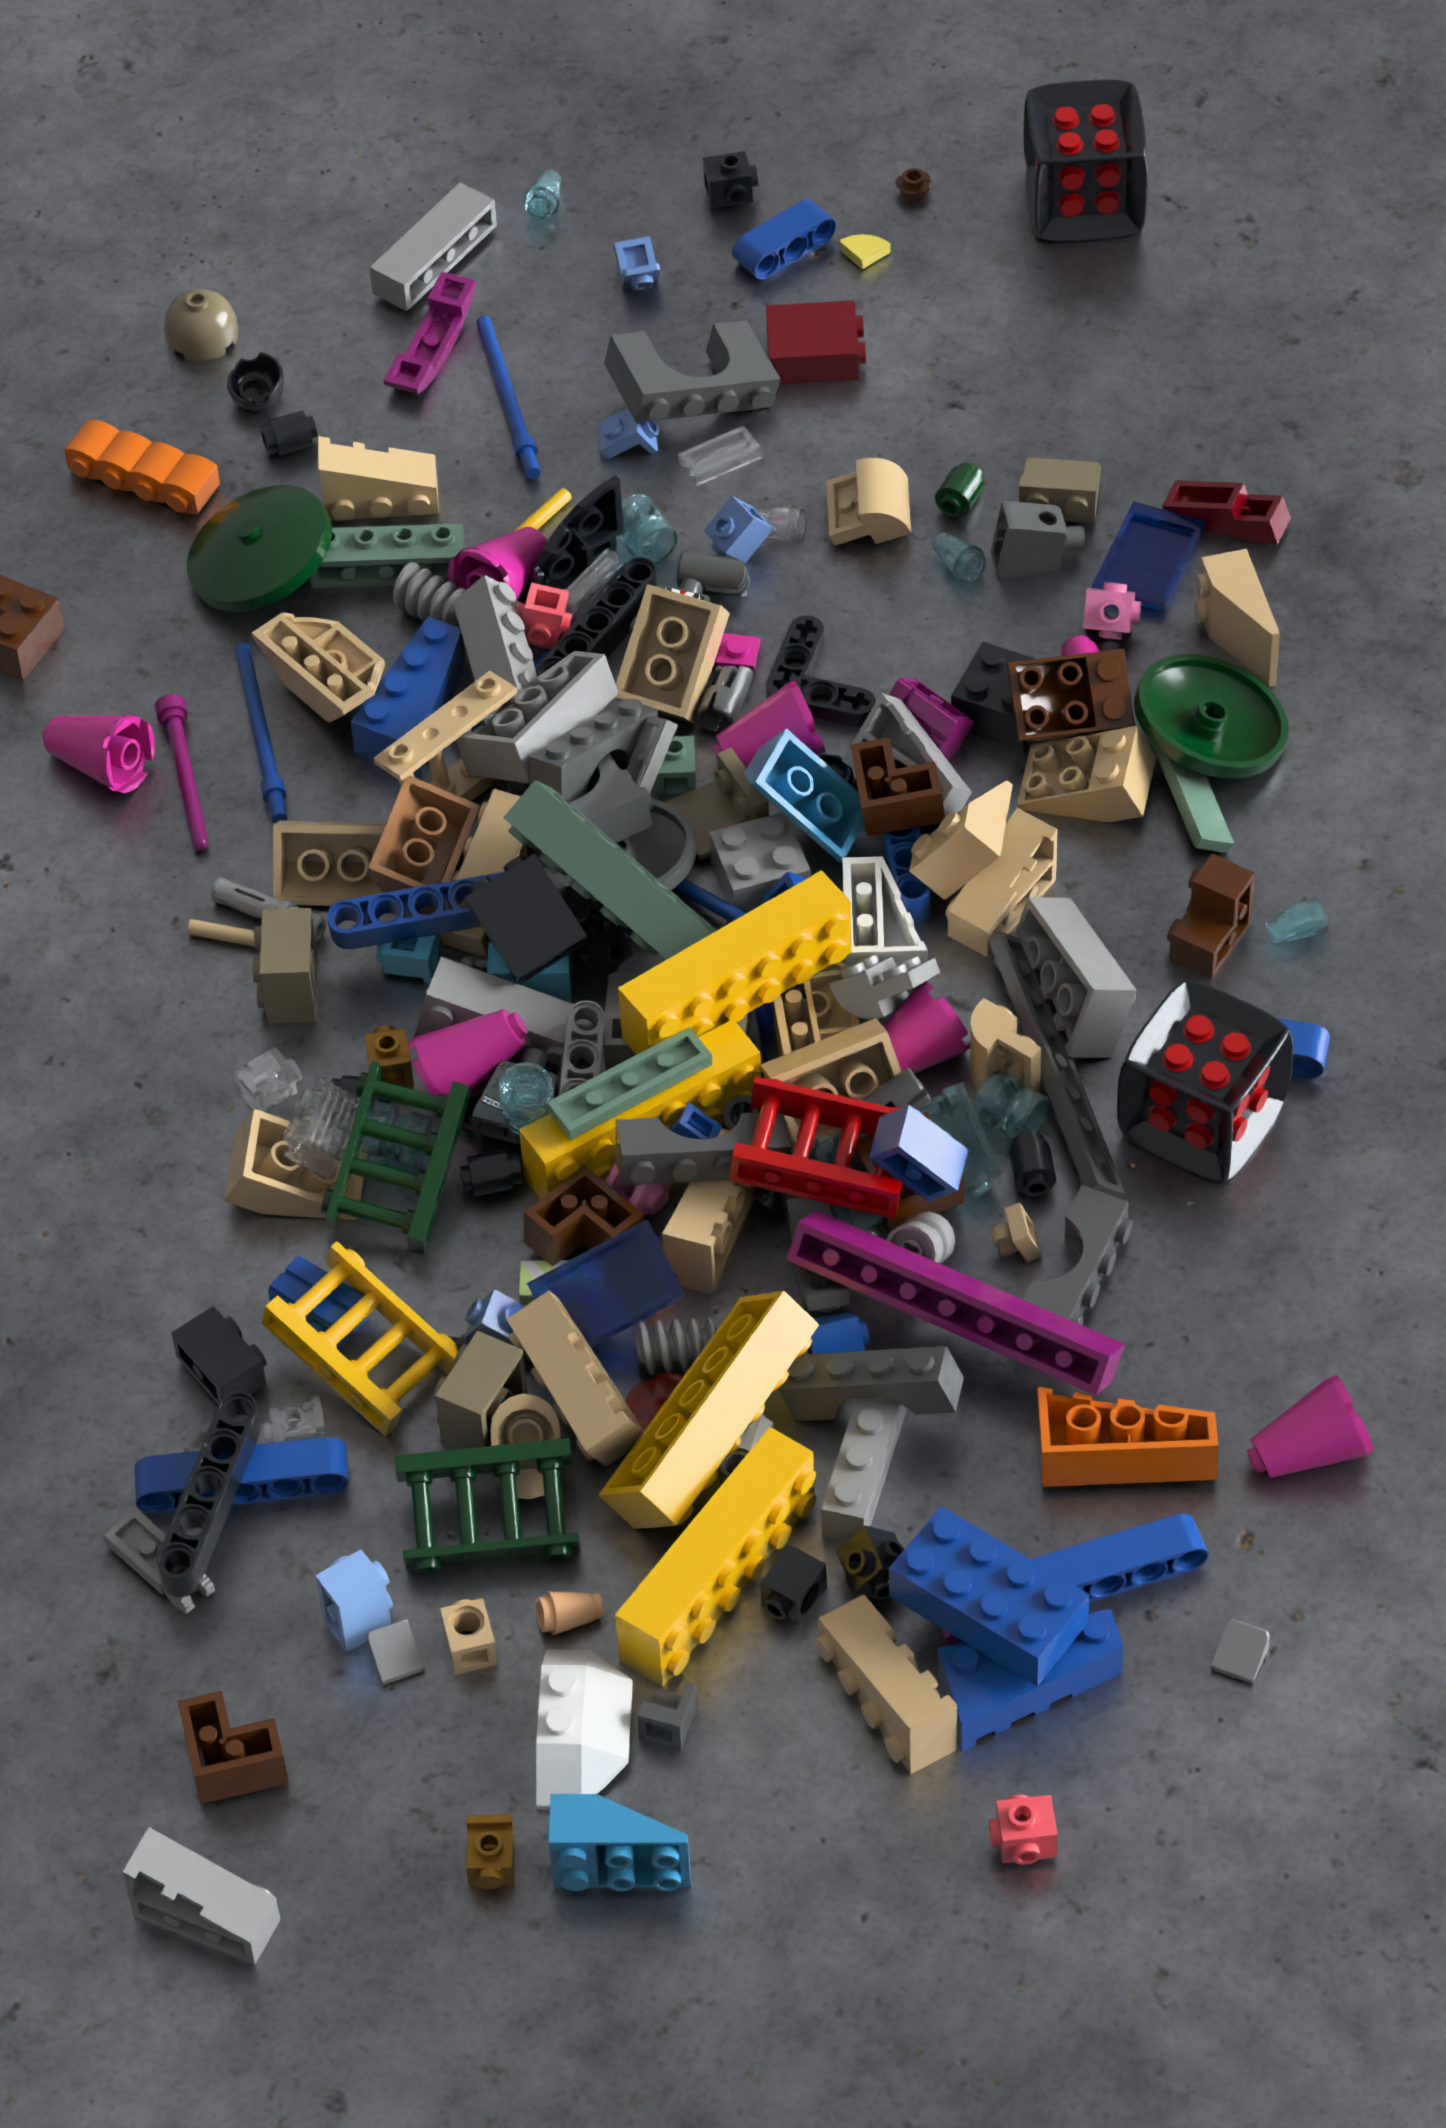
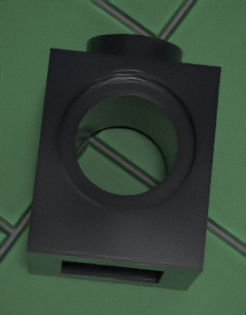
[760,1544,827,1626]

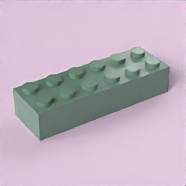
[503,780,717,963]

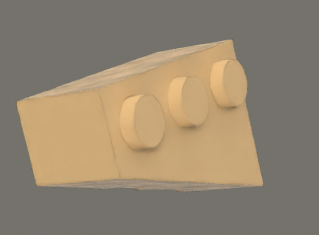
[318,436,439,521]
[946,808,1057,958]

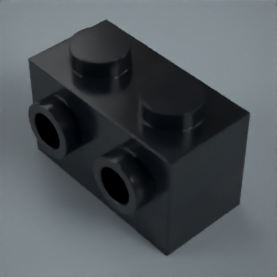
[171,1306,267,1405]

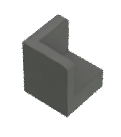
[637,1681,698,1749]

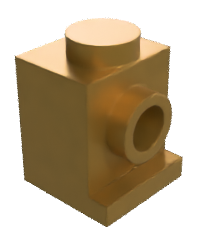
[364,1025,414,1088]
[466,1814,515,1889]

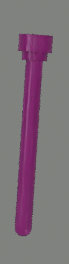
[154,694,208,851]

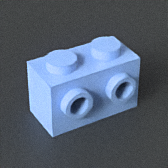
[315,1549,393,1653]

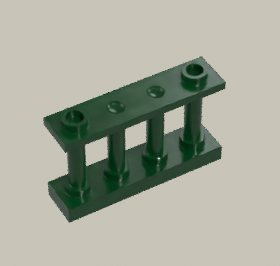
[321,1061,470,1253]
[394,1438,581,1573]

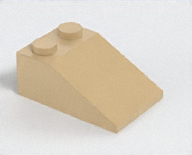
[1194,548,1280,687]
[909,780,1013,900]
[224,1109,368,1220]

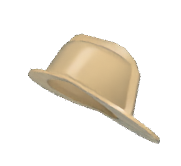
[490,1394,561,1499]

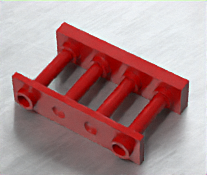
[729,1076,902,1219]

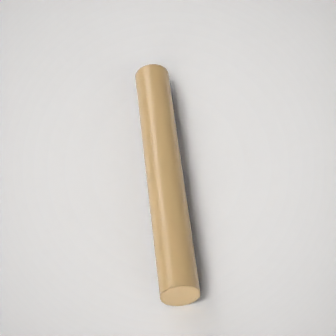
[187,919,255,947]

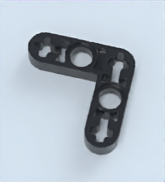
[766,615,876,727]

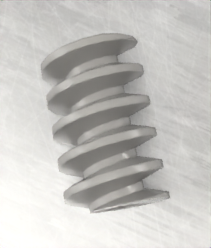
[393,562,467,628]
[636,1317,717,1375]

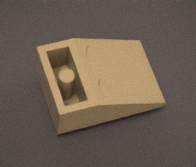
[1016,726,1157,823]

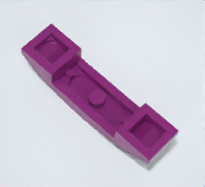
[383,271,476,394]

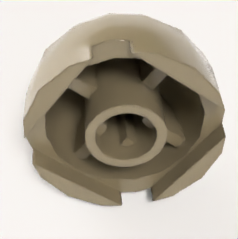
[164,289,239,362]

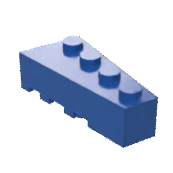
[351,616,466,779]
[938,1608,1124,1751]

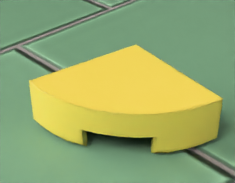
[839,234,891,269]

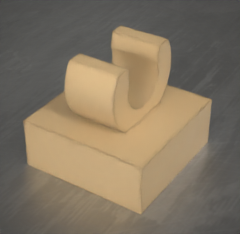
[990,1202,1043,1263]

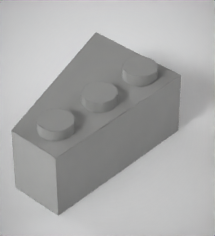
[842,693,972,817]
[122,1827,280,1965]

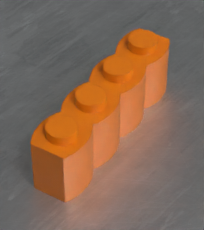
[64,419,220,514]

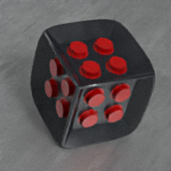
[1023,79,1148,242]
[1117,980,1293,1182]

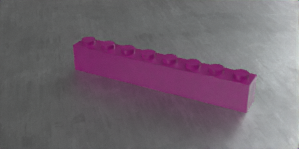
[786,1210,1125,1395]

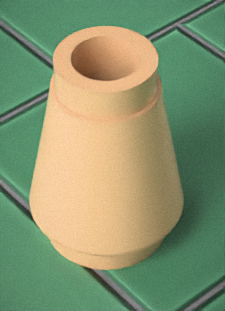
[536,1591,604,1635]

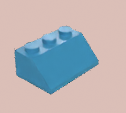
[744,728,864,863]

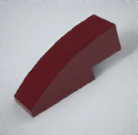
[1162,480,1291,544]

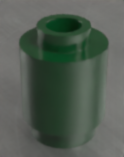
[935,463,984,518]

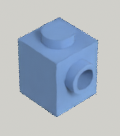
[704,496,774,564]

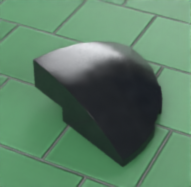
[529,475,624,591]

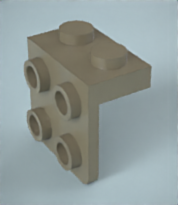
[1019,458,1101,523]

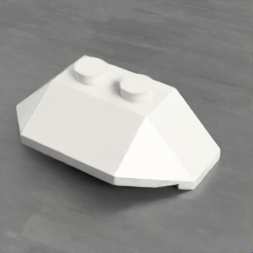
[536,1649,633,1810]

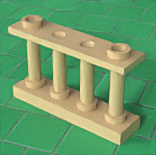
[373,671,518,818]

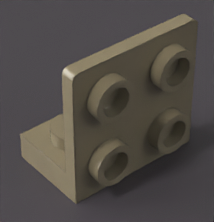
[664,748,769,860]

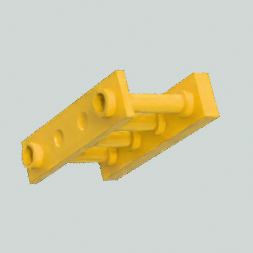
[261,1241,458,1437]

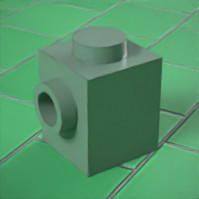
[656,736,696,799]

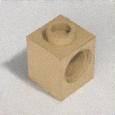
[440,1598,498,1675]

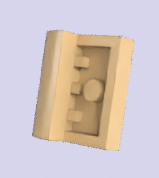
[826,458,911,545]
[970,998,1041,1108]

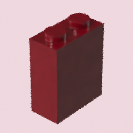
[766,300,866,384]

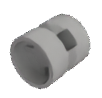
[886,1212,955,1264]

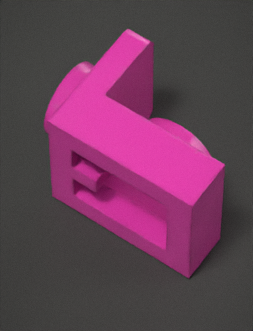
[711,633,761,676]

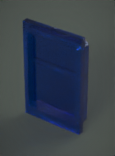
[1091,501,1206,611]
[527,1220,685,1347]

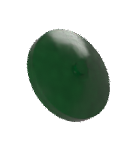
[187,485,332,612]
[1134,654,1289,779]

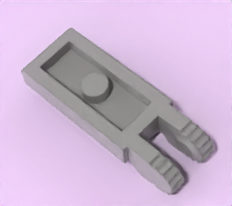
[103,1508,215,1614]

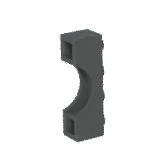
[529,699,658,803]
[614,1111,790,1185]
[1022,1185,1133,1325]
[778,1346,964,1421]

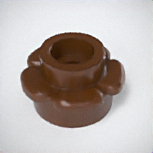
[896,168,931,202]

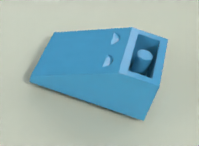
[548,1794,691,1891]

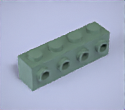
[310,523,465,588]

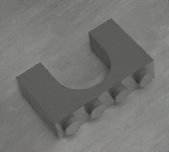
[604,320,780,423]
[495,753,653,843]

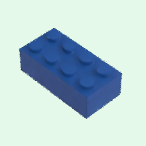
[889,1506,1090,1686]

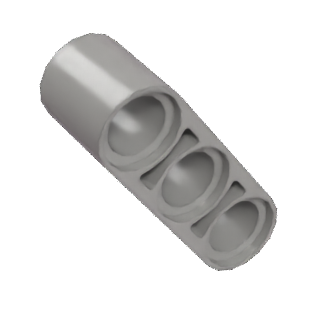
[557,1000,605,1097]

